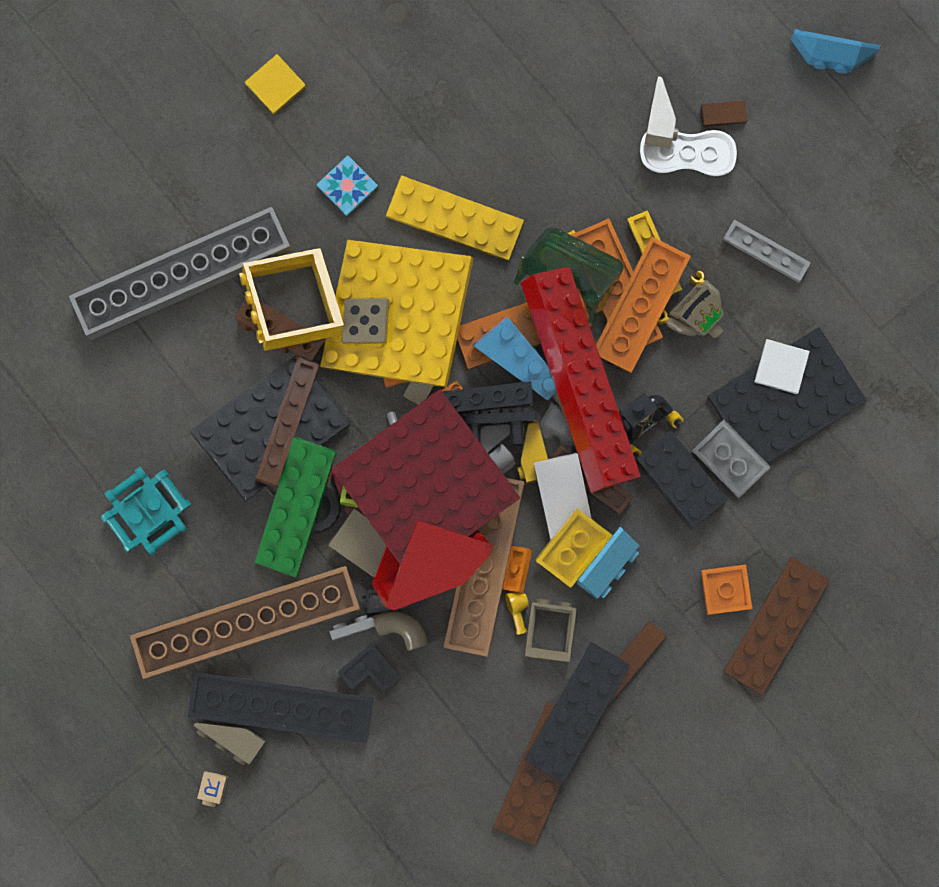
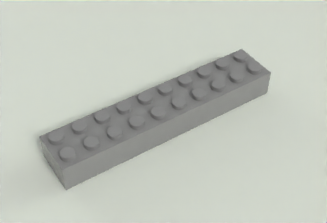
[69,207,292,340]

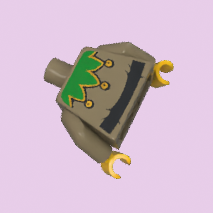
[657,271,724,338]

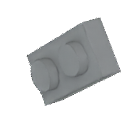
[330,615,375,641]

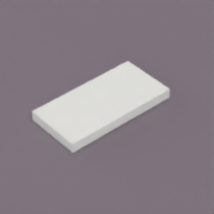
[534,453,591,540]

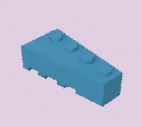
[472,317,557,400]

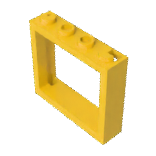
[240,248,344,351]

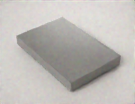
[692,420,771,499]

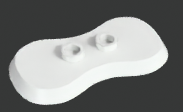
[640,130,737,176]

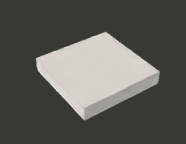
[754,339,810,394]

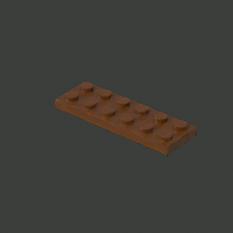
[723,557,830,695]
[493,702,562,846]

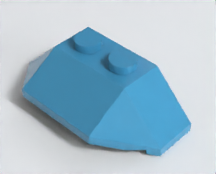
[791,29,880,74]

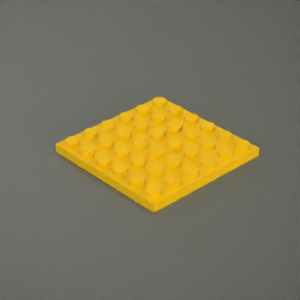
[320,240,473,388]

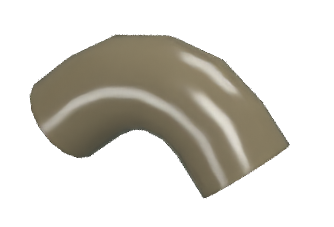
[373,610,429,651]

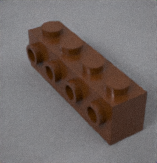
[235,300,326,363]

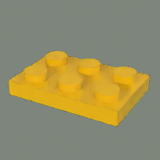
[535,508,613,588]

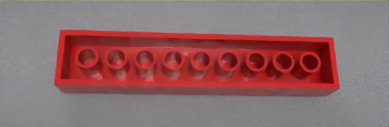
[521,267,641,493]

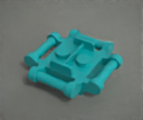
[100,466,192,556]

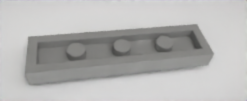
[723,220,811,283]

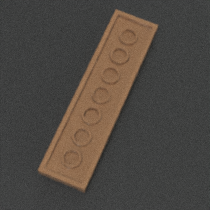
[444,478,525,657]

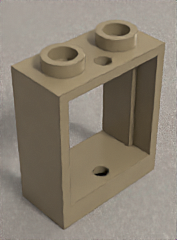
[524,599,577,663]

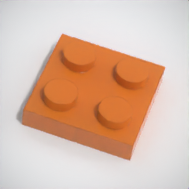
[701,565,752,615]

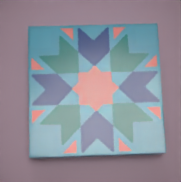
[317,155,378,217]

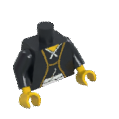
[619,393,684,456]

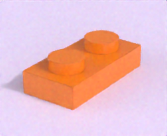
[503,546,532,593]

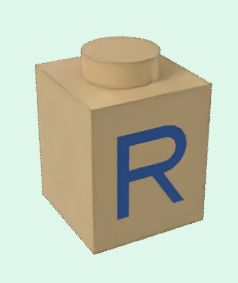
[197,771,229,807]

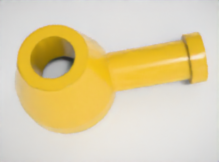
[505,592,529,635]

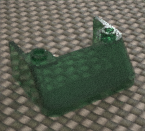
[514,227,624,323]

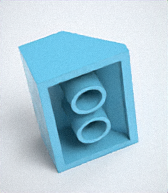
[576,527,639,599]

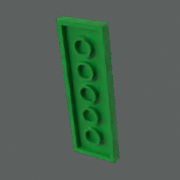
[255,437,337,578]

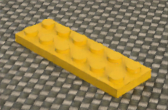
[386,175,524,262]

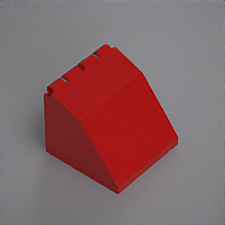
[372,520,493,610]

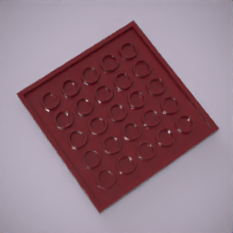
[331,389,521,565]

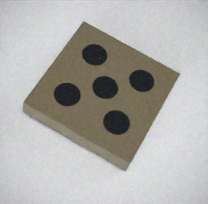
[342,298,389,344]

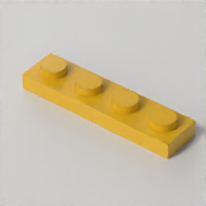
[627,210,682,296]

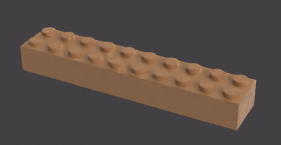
[130,566,361,679]

